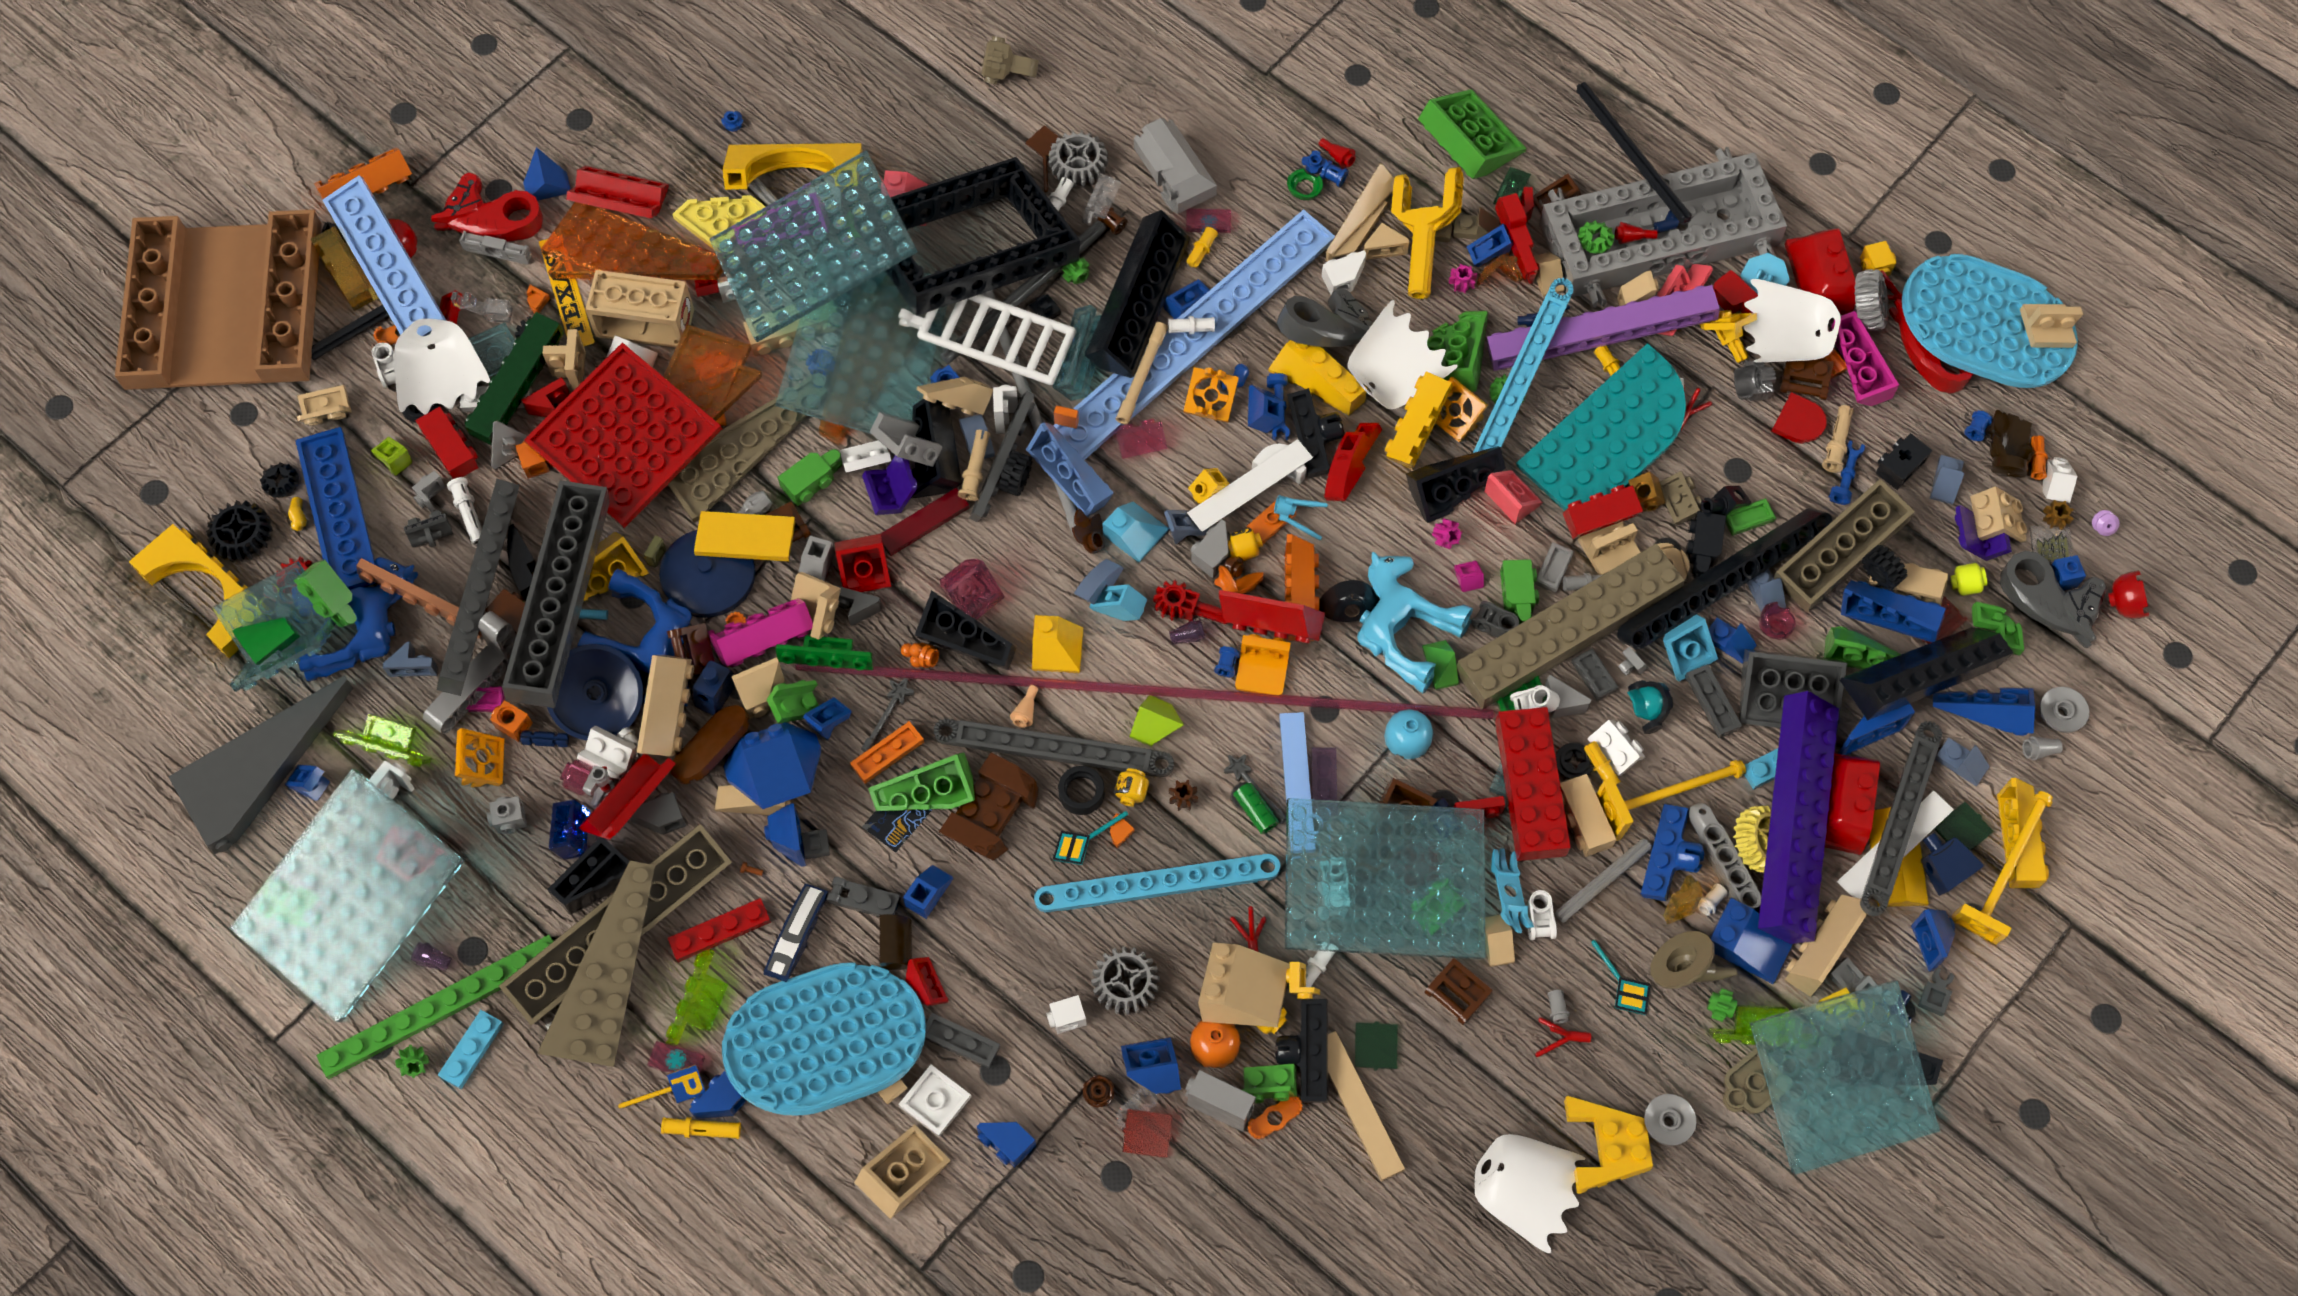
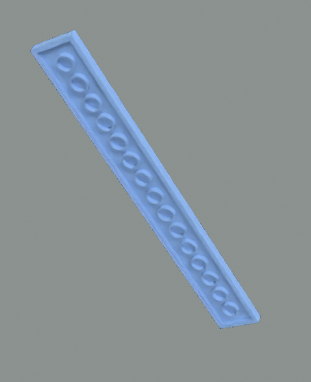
[1053,209,1335,460]

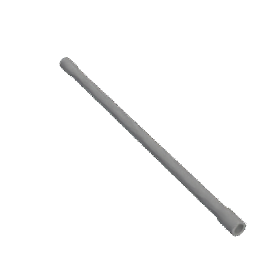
[982,290,1077,536]

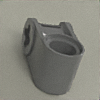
[1471,601,1519,638]

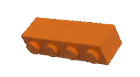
[314,147,412,199]
[1285,534,1319,641]

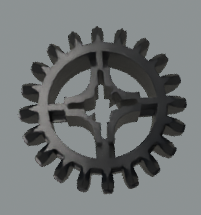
[206,500,273,562]

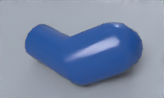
[1220,364,1249,391]

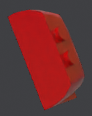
[1784,228,1855,316]
[1825,753,1880,855]

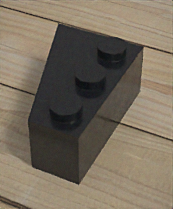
[547,837,629,915]

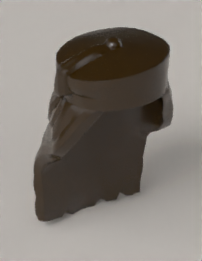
[1990,410,2035,478]

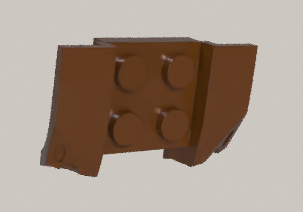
[939,753,1039,860]

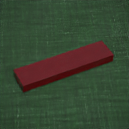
[881,488,970,556]

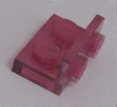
[1115,418,1167,459]

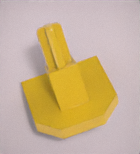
[1700,310,1757,363]

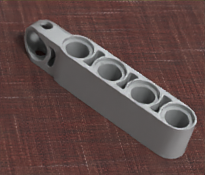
[1688,803,1761,911]

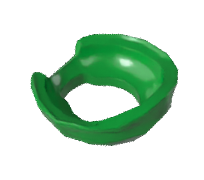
[1287,169,1323,201]

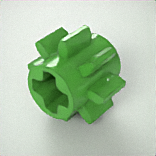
[1062,257,1090,284]
[1707,988,1738,1022]
[395,1044,429,1078]

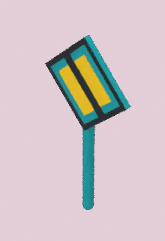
[1053,811,1128,865]
[1591,940,1651,1015]

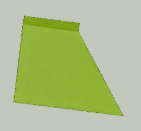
[1130,695,1184,747]

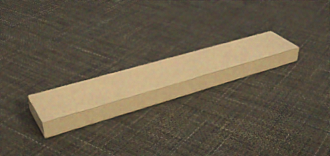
[1328,1031,1405,1182]

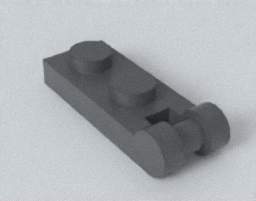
[826,877,901,917]

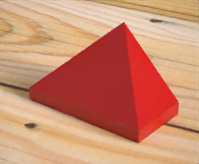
[905,957,948,1006]

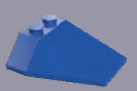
[723,722,821,809]

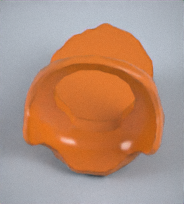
[1214,565,1264,594]

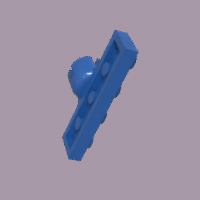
[1641,804,1704,902]

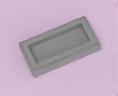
[1534,542,1574,593]

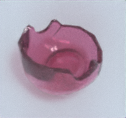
[1759,602,1796,640]

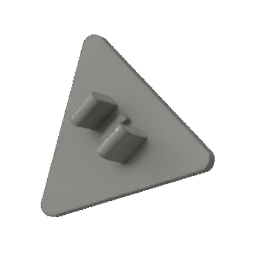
[491,421,528,469]

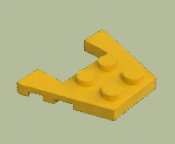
[1564,1096,1653,1194]

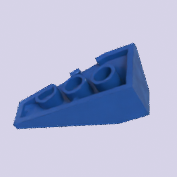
[1933,688,2035,736]

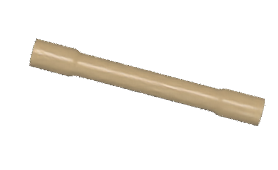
[1115,322,1168,425]

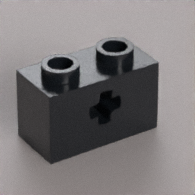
[1876,433,1933,490]

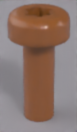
[740,862,763,876]

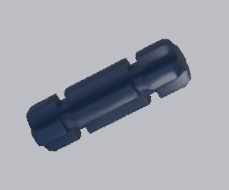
[520,730,569,747]

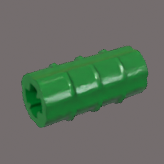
[1233,783,1279,835]

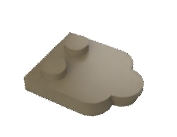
[1723,1046,1793,1115]

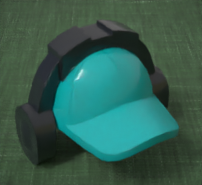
[1627,680,1673,734]

